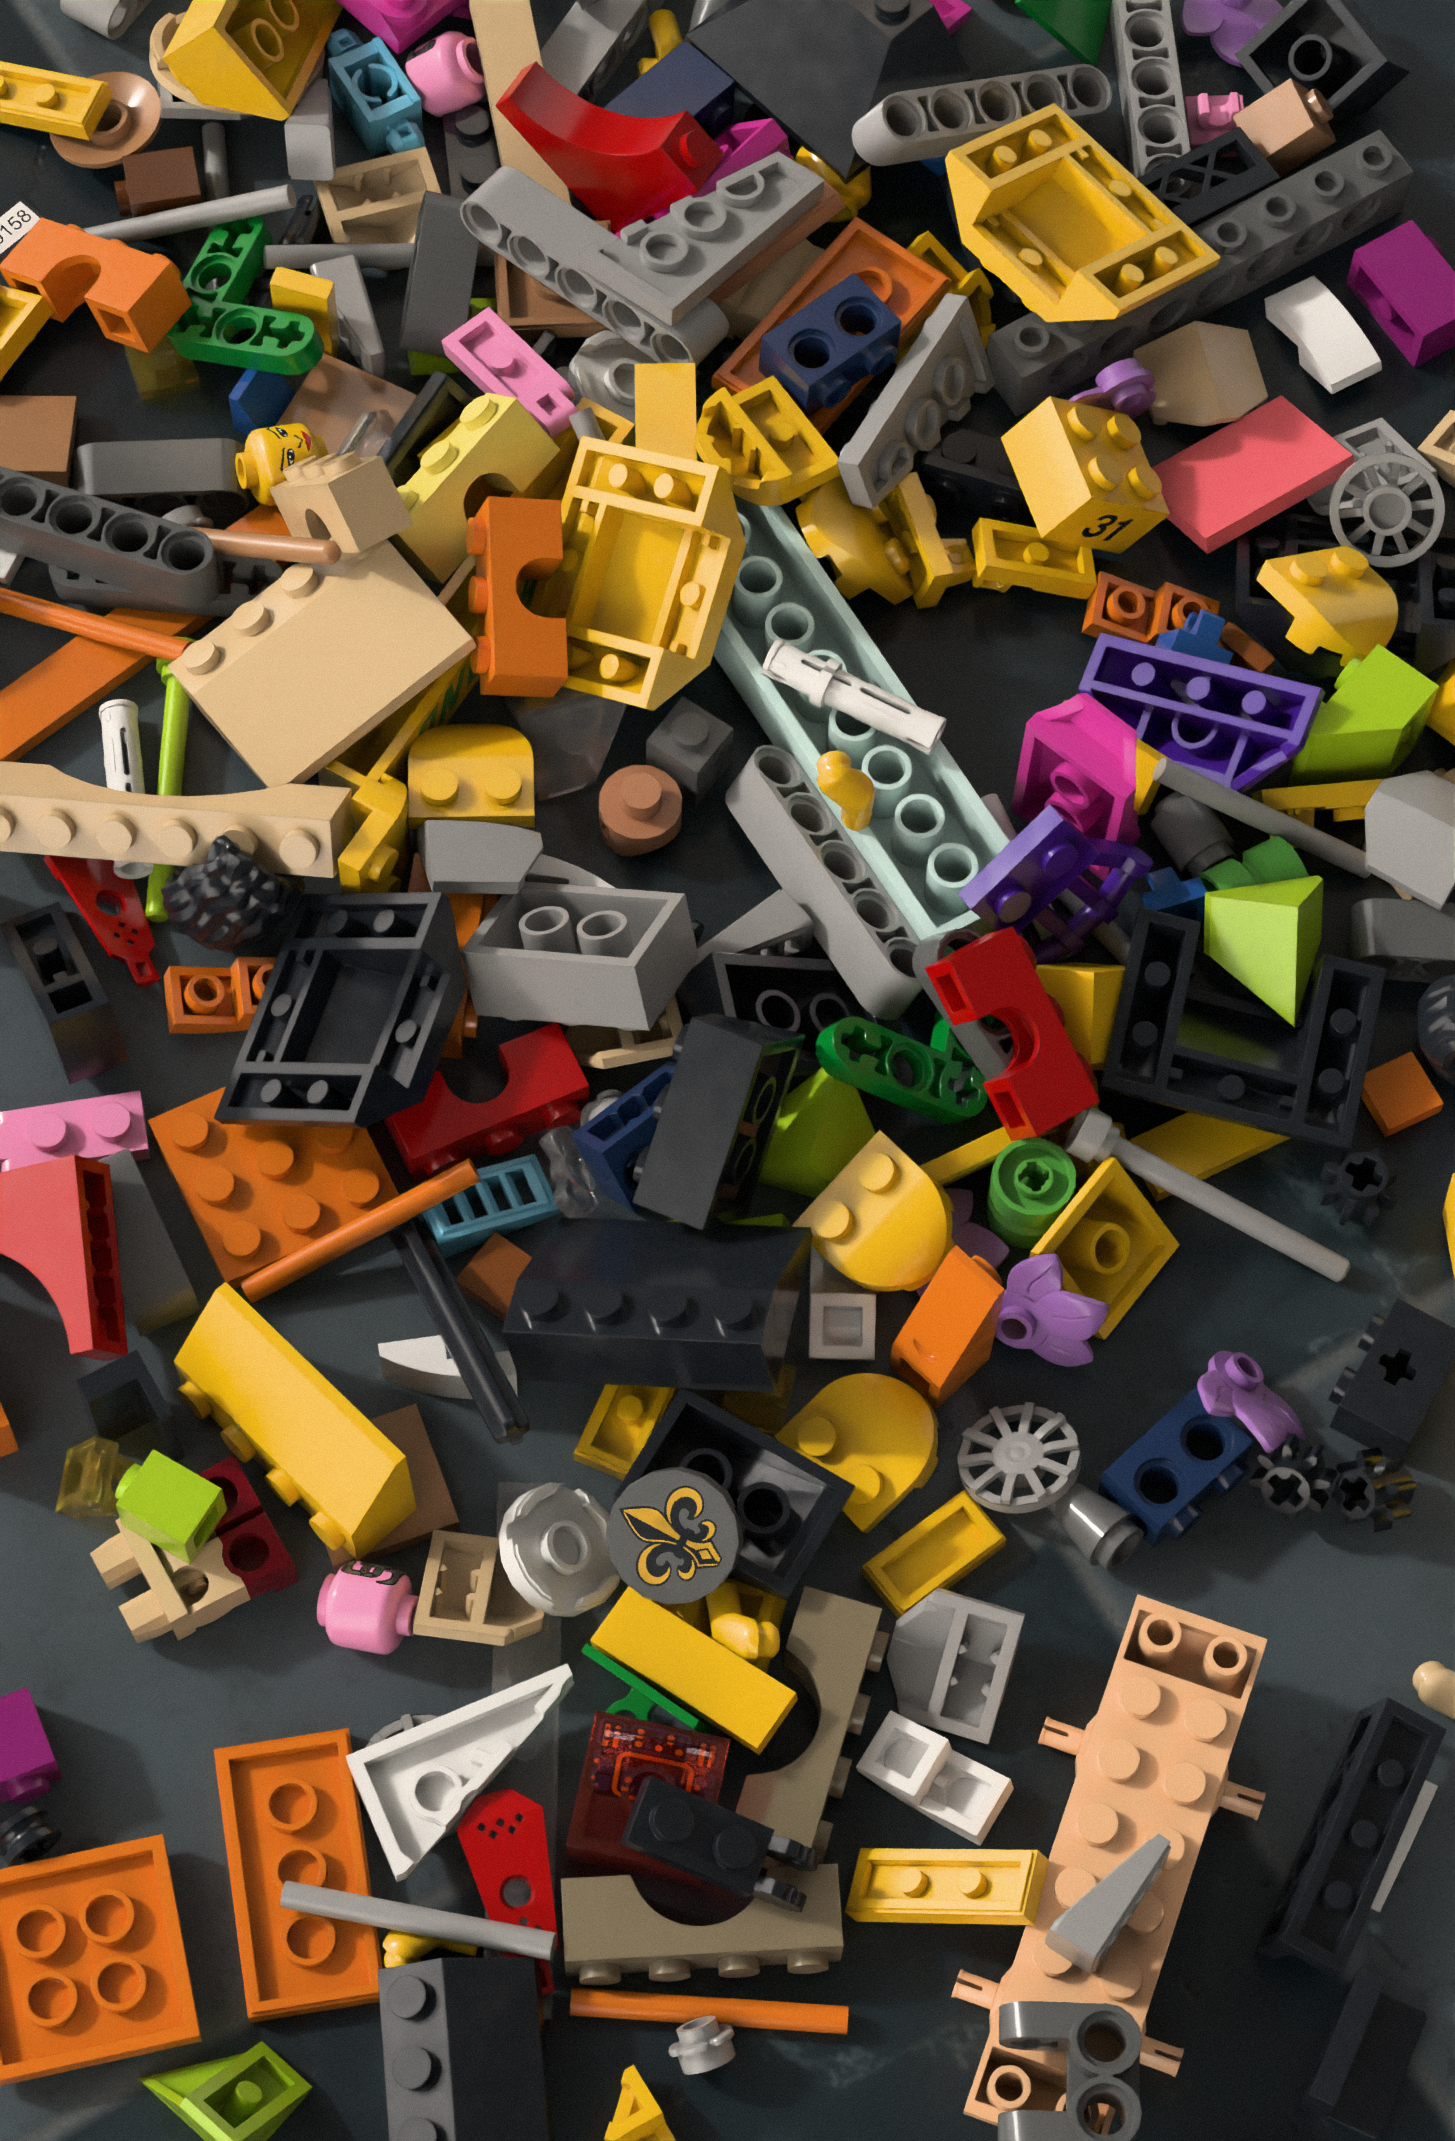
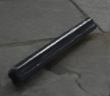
[387,1214,531,1446]

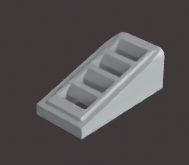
[284,78,336,181]
[310,255,387,380]
[689,889,814,972]
[1045,1833,1171,1974]

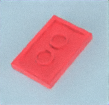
[1152,395,1354,554]

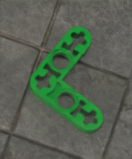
[166,215,325,375]
[816,1009,994,1125]

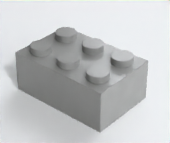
[460,881,699,1031]

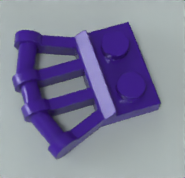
[958,804,1153,965]

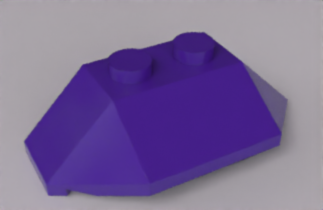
[1078,633,1325,794]

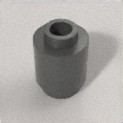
[1150,791,1238,879]

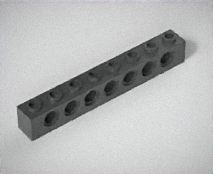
[986,129,1414,417]

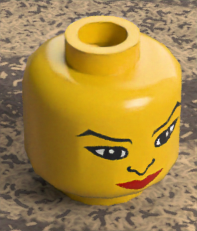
[235,423,328,506]

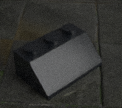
[632,1013,806,1230]
[377,1958,554,2141]

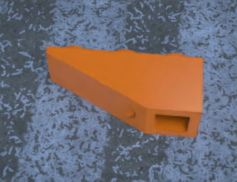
[889,1245,1005,1411]

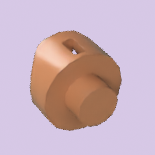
[599,765,682,857]

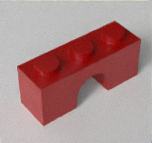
[925,926,1100,1141]
[383,1022,589,1184]

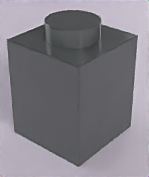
[646,696,733,807]

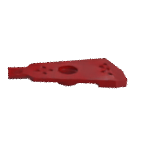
[44,855,160,988]
[456,1788,559,1996]

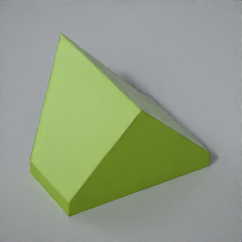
[1203,875,1323,1026]
[758,1067,876,1198]
[137,2041,312,2141]

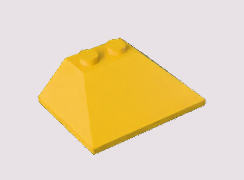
[945,103,1221,322]
[529,436,746,711]

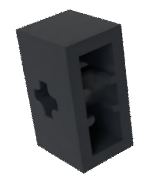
[1328,1298,1455,1458]

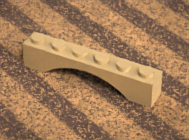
[0,761,354,878]

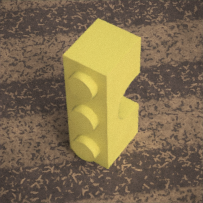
[387,392,561,584]

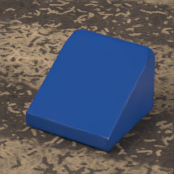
[229,368,296,436]

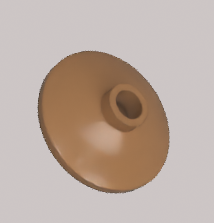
[49,72,163,169]

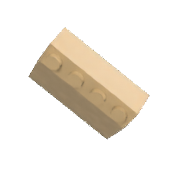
[167,536,477,788]

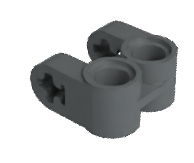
[998,2001,1142,2141]

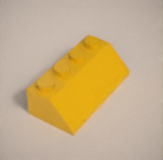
[162,0,343,121]
[174,1281,417,1561]

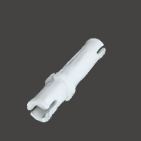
[761,638,947,755]
[99,699,154,879]

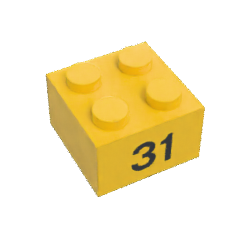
[1001,396,1170,554]

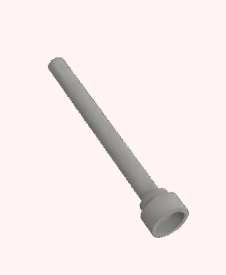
[1063,1106,1350,1282]

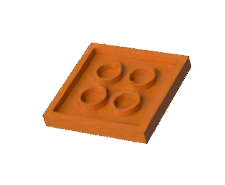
[148,1086,399,1289]
[0,1834,202,2086]

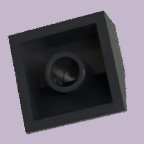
[1234,0,1410,129]

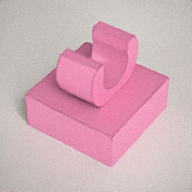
[1184,92,1244,157]

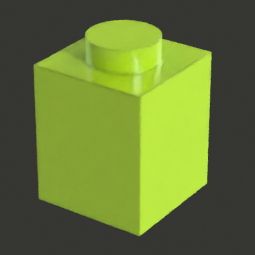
[115,1449,227,1565]

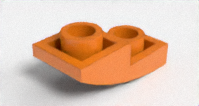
[1082,571,1220,646]
[163,956,277,1034]

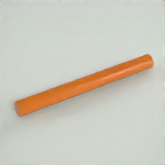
[0,587,193,662]
[240,1158,481,1304]
[570,1987,849,2034]

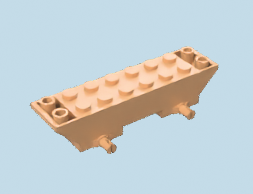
[951,1594,1268,2135]

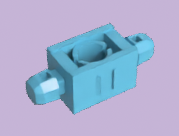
[327,28,425,157]

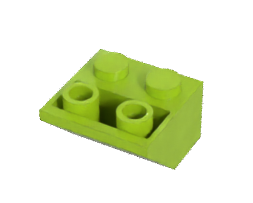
[1287,643,1439,787]

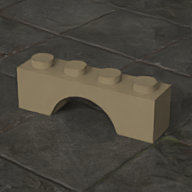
[735,1586,890,1869]
[561,1864,844,1986]

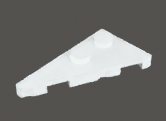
[346,1663,574,1882]

